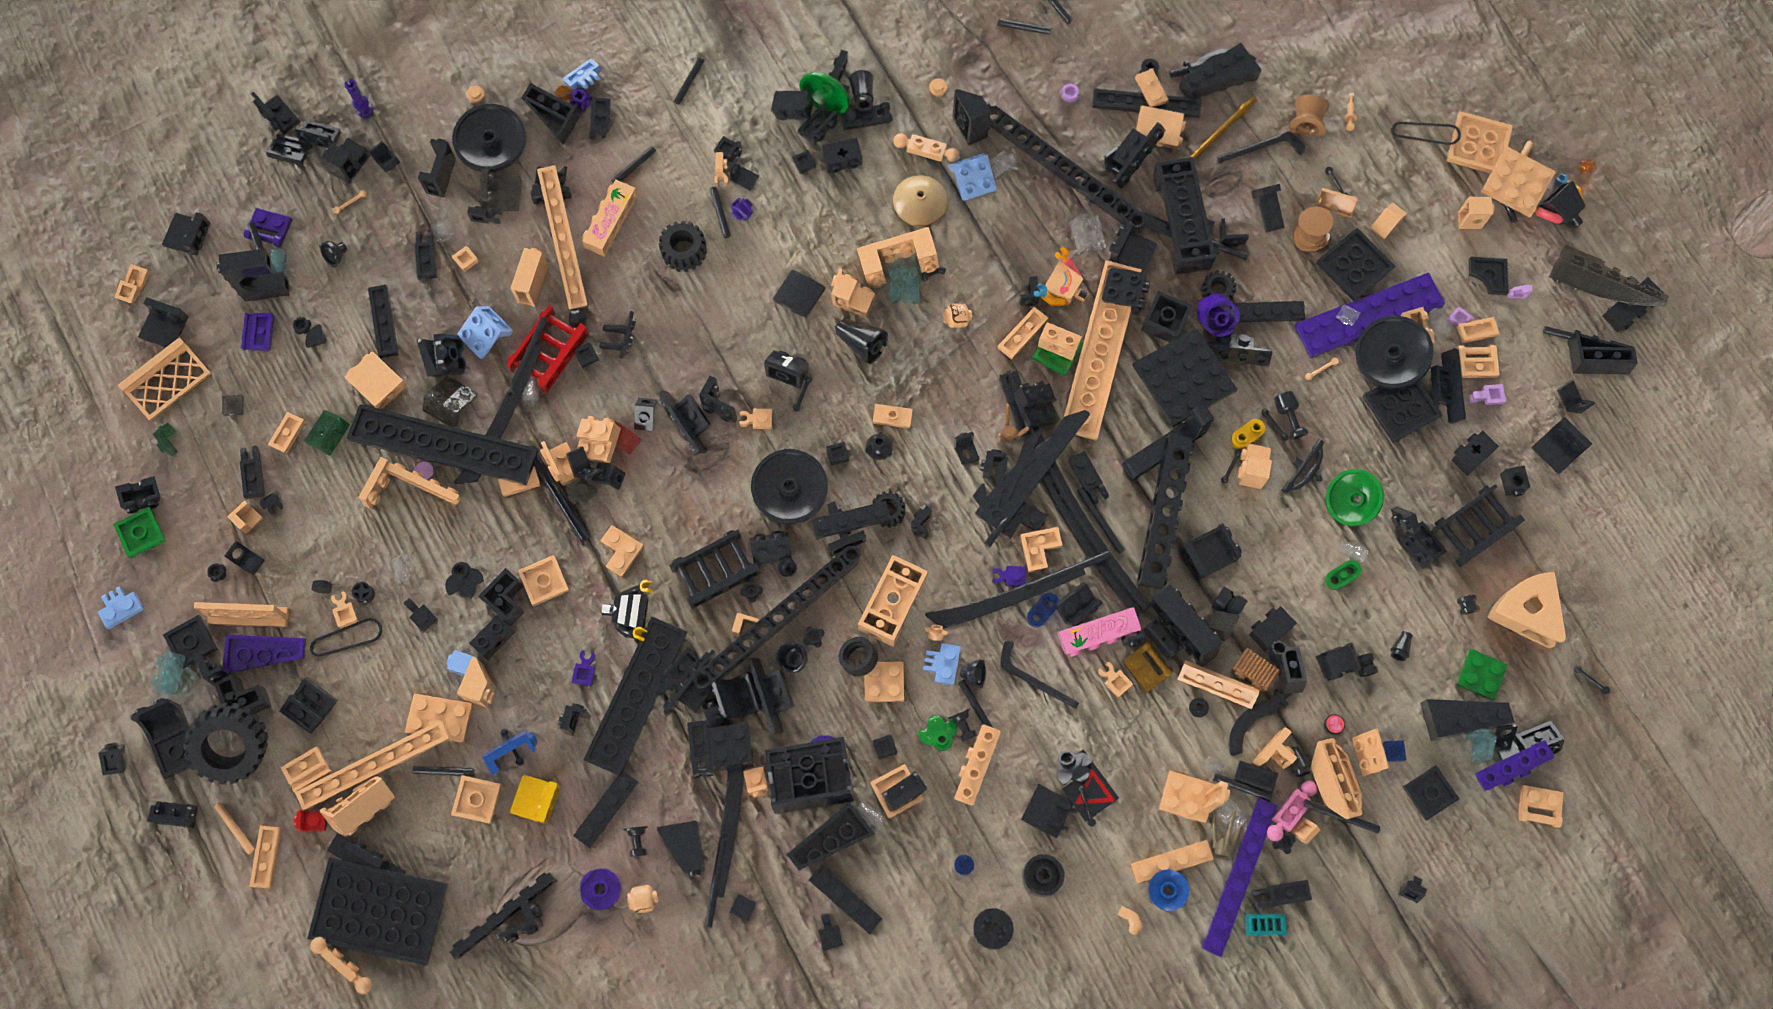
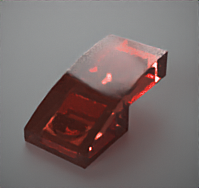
[614,420,642,455]

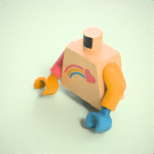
[1034,247,1089,306]

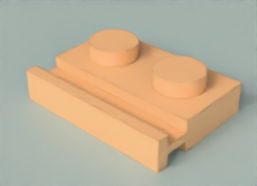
[280,747,332,793]

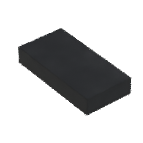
[1234,760,1278,793]

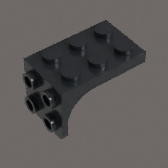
[130,698,191,779]

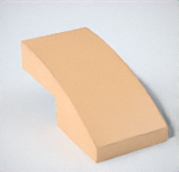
[114,264,151,304]

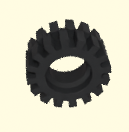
[1201,270,1237,301]
[872,491,905,528]

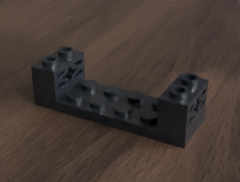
[1153,157,1216,275]

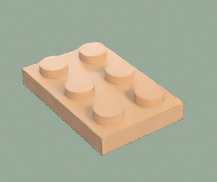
[405,694,473,743]

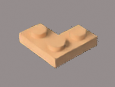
[601,525,644,578]
[1020,527,1062,573]

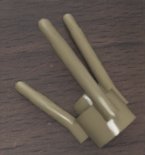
[1211,810,1243,857]

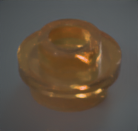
[555,85,572,102]
[1577,159,1596,174]

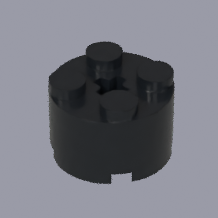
[1315,642,1362,681]
[1022,854,1065,897]

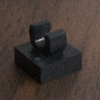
[259,490,283,515]
[1398,876,1427,903]

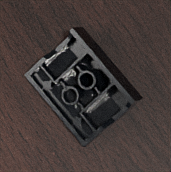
[765,737,854,815]

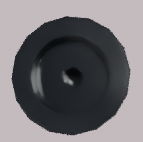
[948,708,977,742]
[624,826,648,857]

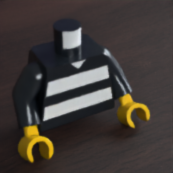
[602,580,653,641]

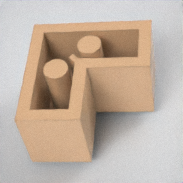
[831,274,876,318]
[1237,444,1272,489]

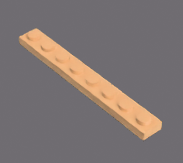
[537,165,588,310]
[295,720,451,811]

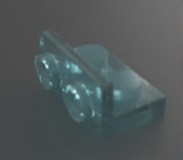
[1465,729,1497,765]

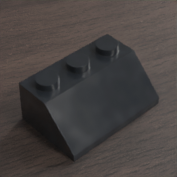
[952,89,992,146]

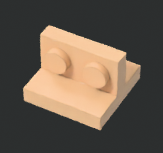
[1252,727,1297,769]

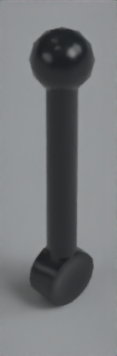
[1325,167,1348,195]
[793,376,813,412]
[1261,409,1289,441]
[1221,449,1242,483]
[1574,666,1610,694]
[500,729,524,766]
[1078,785,1096,827]

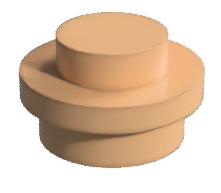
[929,79,947,97]
[466,86,485,104]

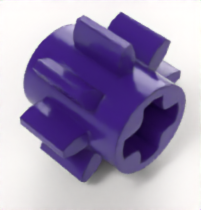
[569,88,592,112]
[731,198,753,221]

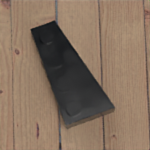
[1150,584,1222,667]
[786,802,875,870]

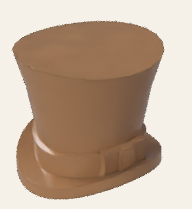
[1289,95,1329,136]
[1293,207,1333,252]

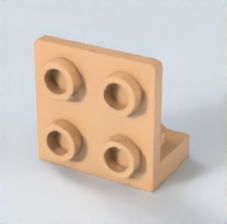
[540,441,579,486]

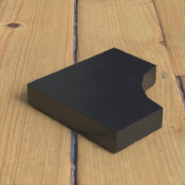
[1469,257,1509,295]

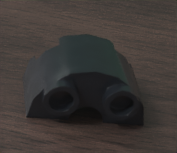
[115,476,160,514]

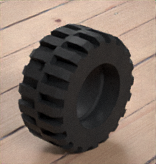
[183,703,268,784]

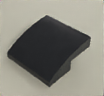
[773,269,826,318]
[280,678,338,734]

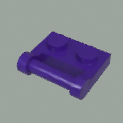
[244,208,292,247]

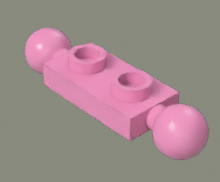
[1267,780,1318,841]

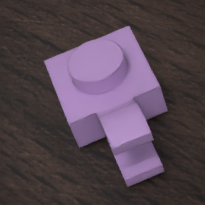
[1469,384,1506,406]

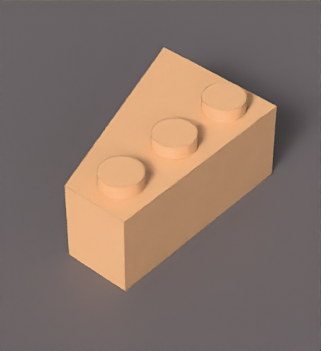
[320,776,395,836]

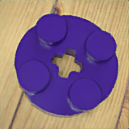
[580,869,622,910]

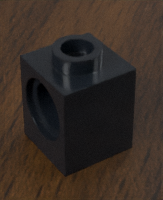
[1500,466,1530,497]

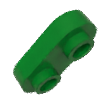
[1324,560,1362,590]

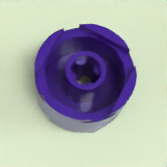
[1197,294,1240,337]

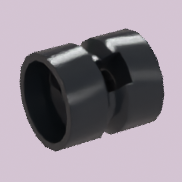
[1211,586,1248,622]

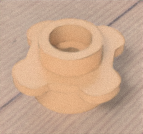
[925,625,948,641]

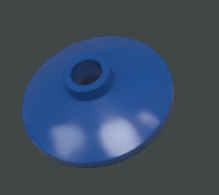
[1148,869,1189,911]

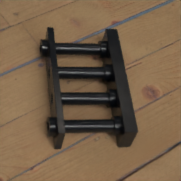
[1431,484,1525,567]
[669,530,761,609]

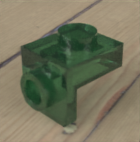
[152,423,178,456]

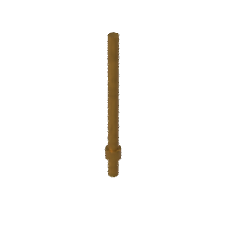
[1188,96,1257,161]

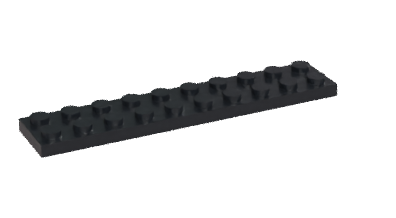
[347,404,539,486]

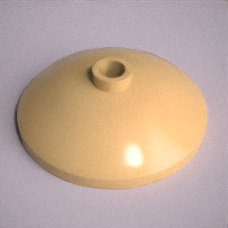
[893,175,948,227]

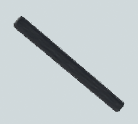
[530,446,590,542]

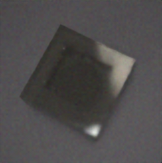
[222,394,244,416]

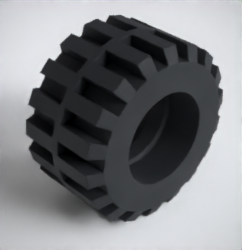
[659,221,707,272]

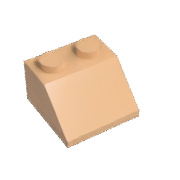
[457,656,495,708]

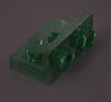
[303,410,350,456]

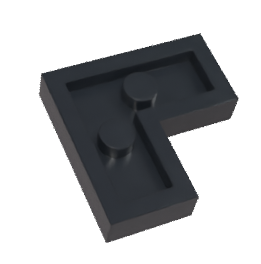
[1001,502,1048,539]

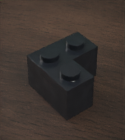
[321,138,370,184]
[478,568,524,627]
[214,674,272,715]

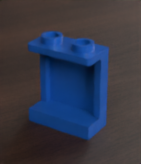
[482,729,538,775]

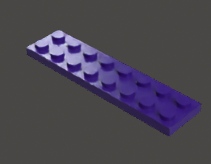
[1294,272,1445,358]

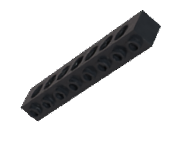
[1136,433,1194,590]

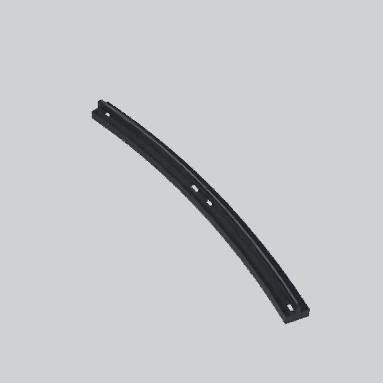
[999,370,1151,617]

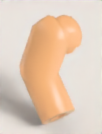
[1118,906,1142,935]

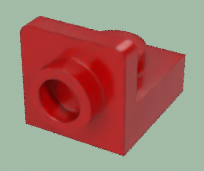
[294,810,327,832]

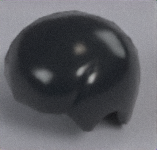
[776,642,808,673]

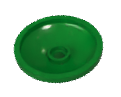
[799,72,850,115]
[1326,469,1384,526]

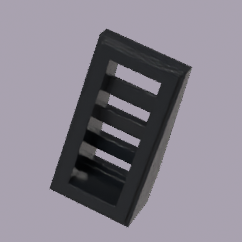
[531,184,572,204]

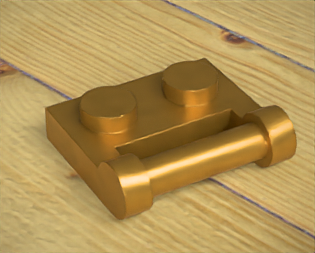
[1122,641,1175,693]

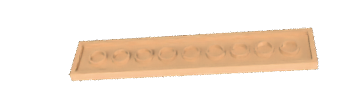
[1064,260,1142,441]

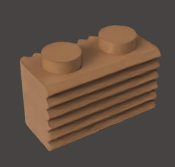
[1231,648,1280,692]

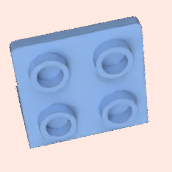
[948,153,997,201]
[457,306,513,359]

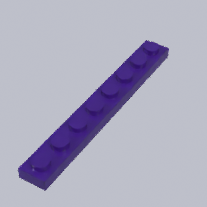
[1201,798,1278,957]

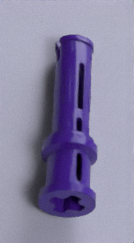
[344,79,373,118]

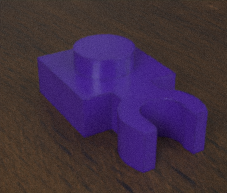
[992,566,1026,587]
[571,650,596,687]

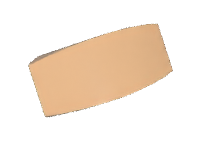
[1487,572,1566,648]

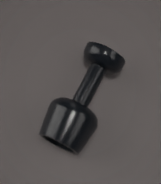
[1274,391,1308,440]

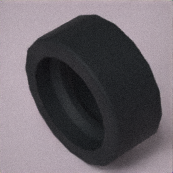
[838,637,878,677]

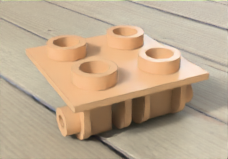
[1352,728,1389,776]

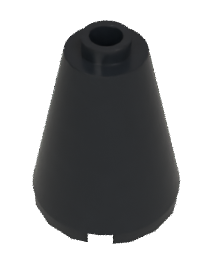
[835,319,888,364]

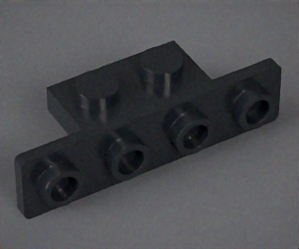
[1111,122,1166,189]
[1207,334,1273,366]
[1430,348,1466,424]
[657,390,711,454]
[663,649,716,717]
[748,658,794,734]
[327,833,406,874]

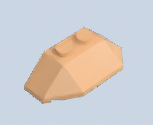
[1311,738,1362,819]

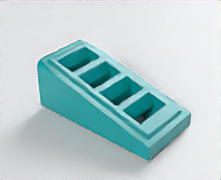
[1244,914,1287,936]

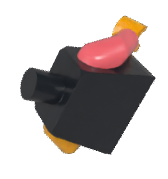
[1533,174,1585,228]

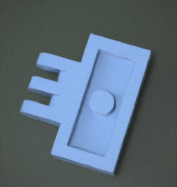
[562,59,602,91]
[98,586,144,629]
[923,643,961,686]

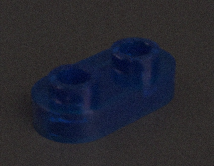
[1027,593,1059,628]

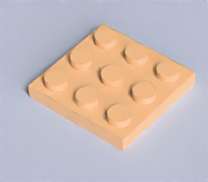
[1446,111,1513,173]
[1481,146,1556,217]

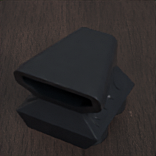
[417,334,466,377]

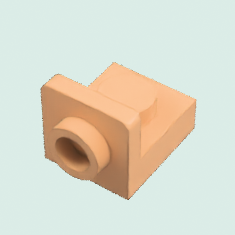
[743,766,769,797]

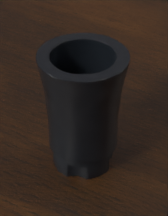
[849,70,874,111]

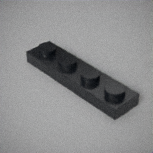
[368,284,399,359]
[1234,301,1305,323]
[811,501,891,539]
[573,771,639,848]
[809,865,883,935]

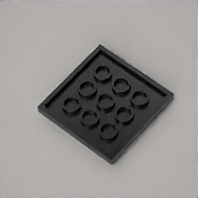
[1132,328,1238,427]

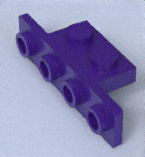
[1475,740,1554,791]

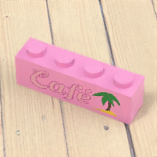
[1057,607,1141,657]

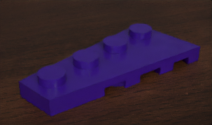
[223,634,306,673]

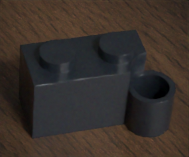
[1269,641,1307,694]

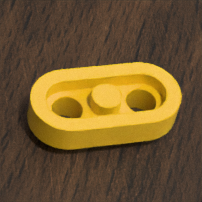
[1230,419,1266,450]

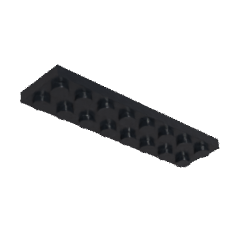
[583,616,688,776]

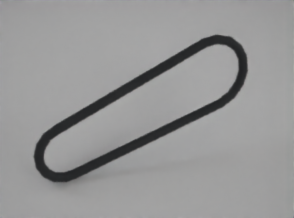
[1391,121,1461,145]
[310,618,382,657]

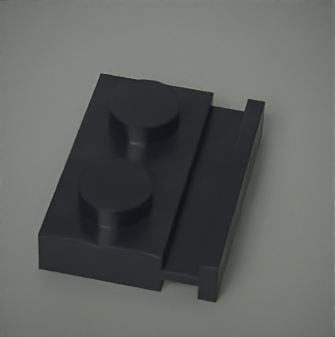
[266,134,312,166]

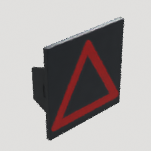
[1062,766,1118,822]

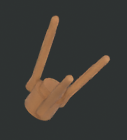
[998,404,1029,443]

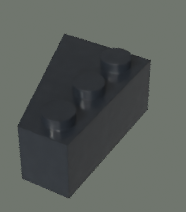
[521,83,582,145]
[1568,330,1638,375]

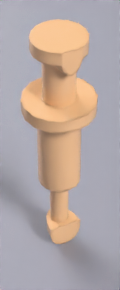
[1344,93,1357,131]

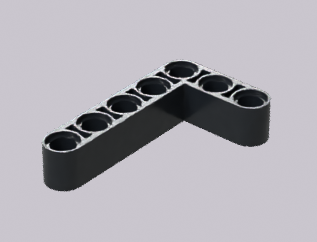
[1122,403,1215,480]

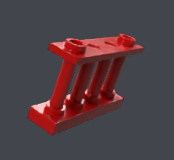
[506,305,589,393]

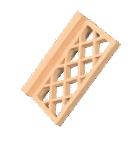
[118,337,212,421]
[194,602,290,628]

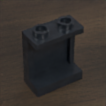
[418,139,456,198]
[1179,523,1242,581]

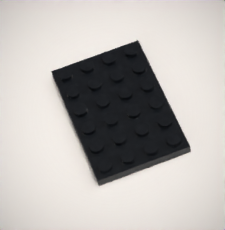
[307,857,449,966]

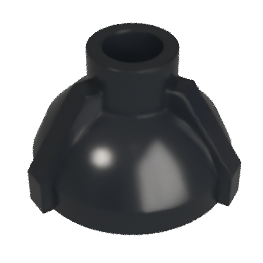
[319,241,347,268]
[865,432,892,460]
[960,659,986,688]

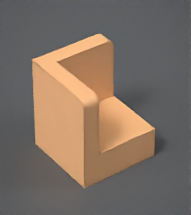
[227,501,263,534]
[732,613,760,637]

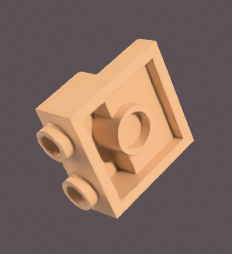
[576,416,621,464]

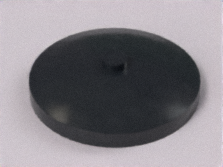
[452,104,526,173]
[1355,316,1434,390]
[751,449,828,525]

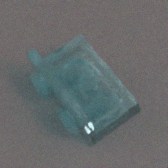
[889,263,919,304]
[150,651,185,694]

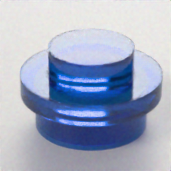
[954,855,974,875]

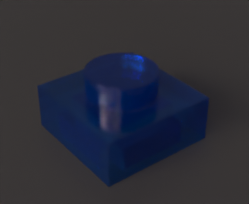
[1382,740,1407,762]

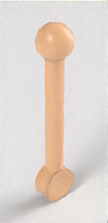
[333,190,367,215]
[1305,358,1339,380]

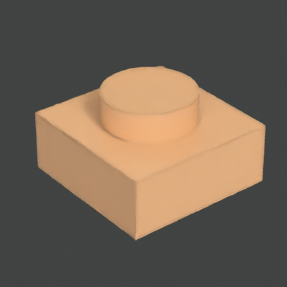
[452,246,479,272]
[1291,817,1320,845]

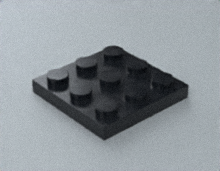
[1316,228,1396,301]
[1363,381,1443,444]

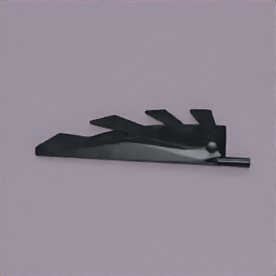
[973,410,1090,548]

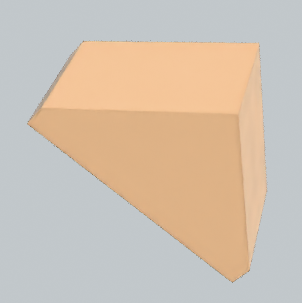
[1370,203,1407,240]

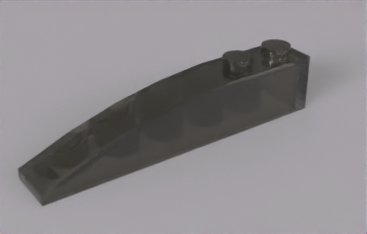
[1549,244,1669,307]

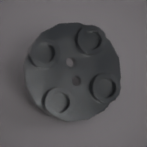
[973,908,1014,950]

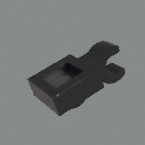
[467,206,503,224]
[404,598,438,633]
[818,913,843,951]

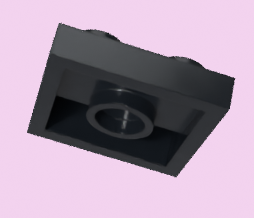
[1013,381,1059,428]

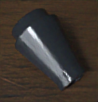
[1390,631,1413,661]
[1291,746,1311,778]

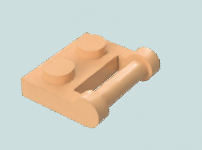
[1456,345,1500,378]
[1518,785,1564,828]

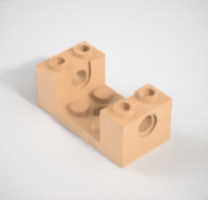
[857,227,940,289]
[858,555,928,647]

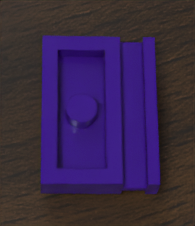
[241,313,274,351]

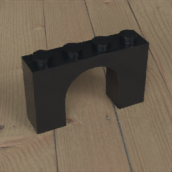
[217,248,290,302]

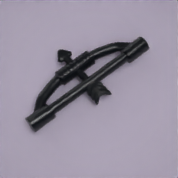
[1281,439,1324,494]

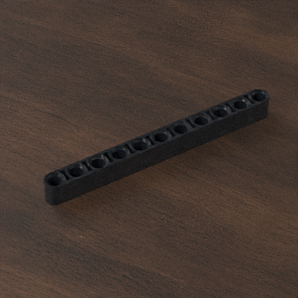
[989,106,1146,233]
[694,546,861,692]

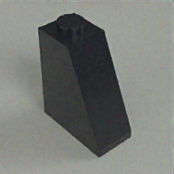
[657,820,706,877]

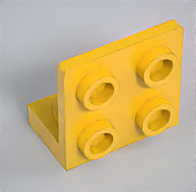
[510,775,561,825]

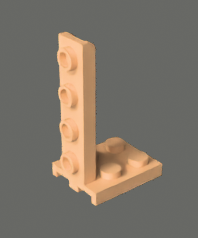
[358,457,461,509]
[1158,771,1230,824]

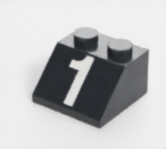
[764,350,809,389]

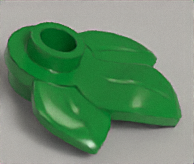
[918,715,957,751]

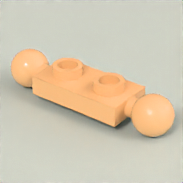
[894,133,960,163]
[310,937,372,994]

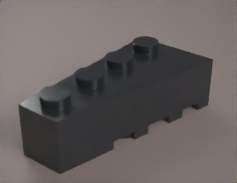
[1179,43,1262,98]
[1420,699,1514,741]

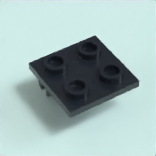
[599,311,636,358]
[1021,784,1078,839]

